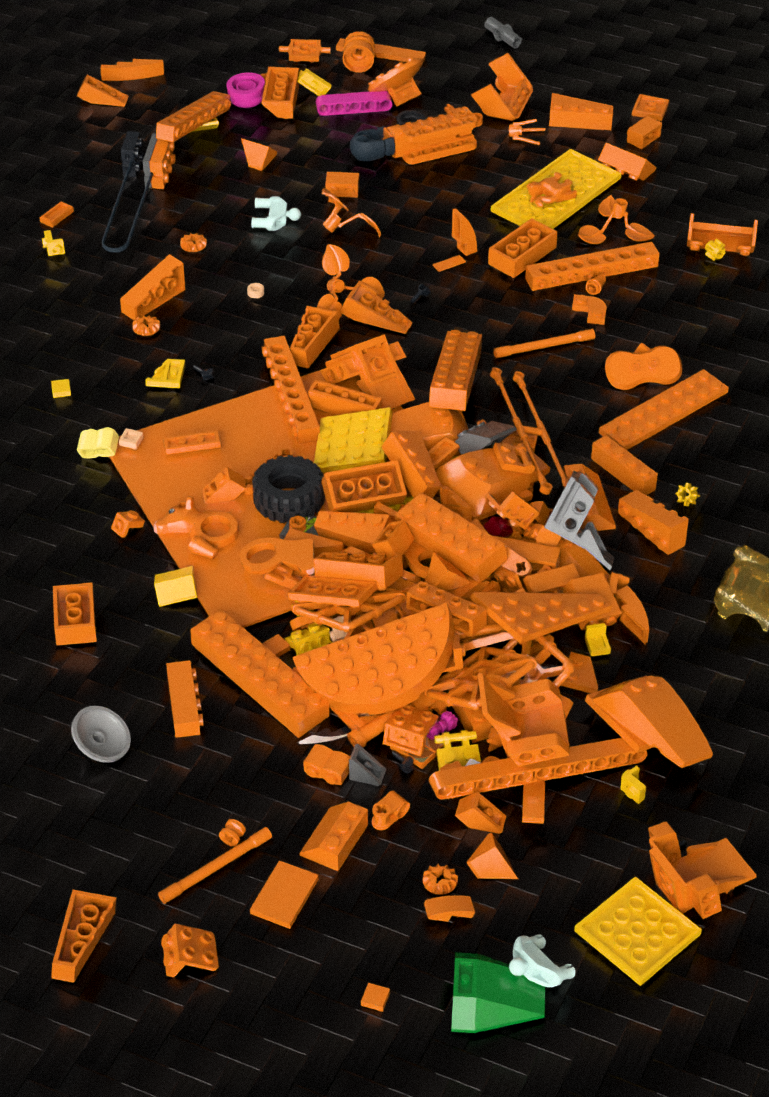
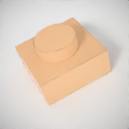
[119,428,144,449]

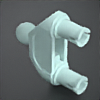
[252,196,301,231]
[509,934,575,987]

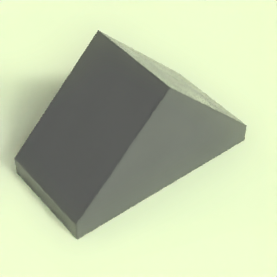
[349,744,386,786]

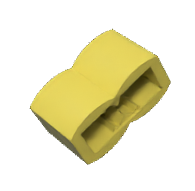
[77,427,119,458]

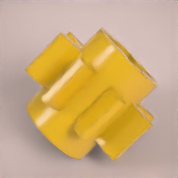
[705,239,726,261]
[675,483,700,507]

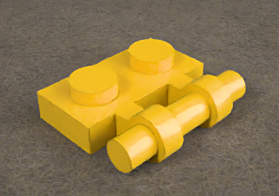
[434,730,481,771]

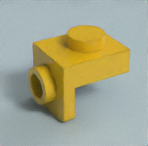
[42,230,65,256]
[585,623,611,656]
[621,766,646,804]

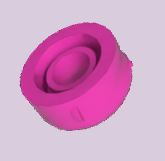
[226,72,265,108]

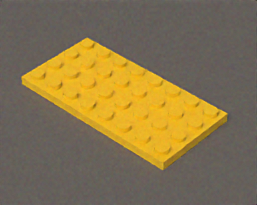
[491,149,621,229]

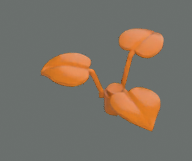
[322,188,381,238]
[578,195,655,244]
[317,244,385,319]

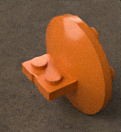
[368,57,423,107]

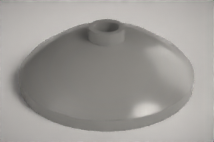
[71,706,131,763]

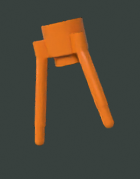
[509,119,546,145]

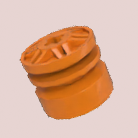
[343,31,375,73]

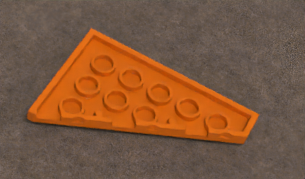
[471,592,612,644]

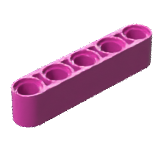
[315,91,392,116]

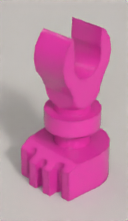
[426,711,458,740]

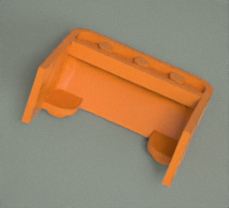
[471,53,533,121]
[687,214,758,256]

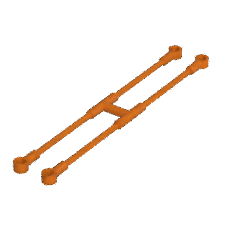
[490,367,569,495]

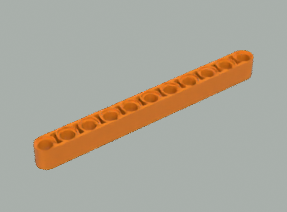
[429,738,648,799]

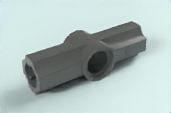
[485,17,522,49]

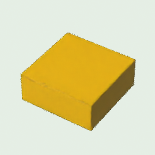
[51,379,71,398]

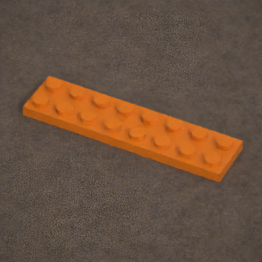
[599,369,729,450]

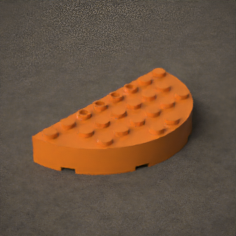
[293,602,455,715]

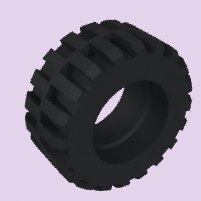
[252,455,325,523]

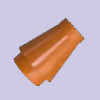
[586,274,606,295]
[188,536,218,560]

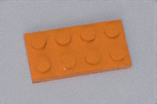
[288,575,377,608]

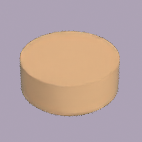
[247,283,264,298]

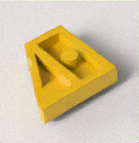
[146,359,185,388]

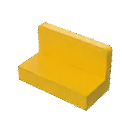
[297,68,331,96]

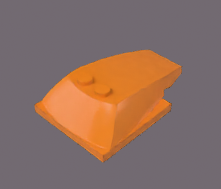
[387,402,469,458]
[435,448,550,521]
[585,675,713,768]

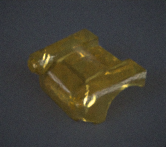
[713,545,769,632]

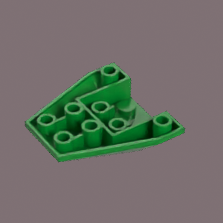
[451,953,545,1033]

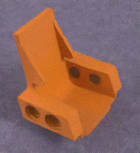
[320,334,415,409]
[477,673,570,767]
[648,822,756,919]

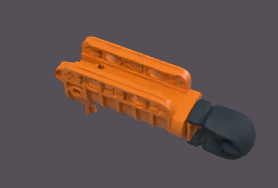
[350,104,483,164]

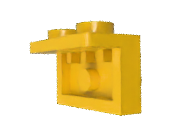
[285,623,332,655]

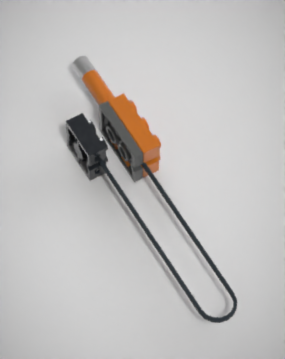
[102,131,175,252]

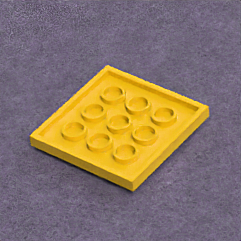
[314,407,392,473]
[574,876,702,986]

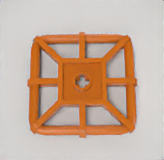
[292,587,406,633]
[491,636,575,688]
[424,645,537,711]

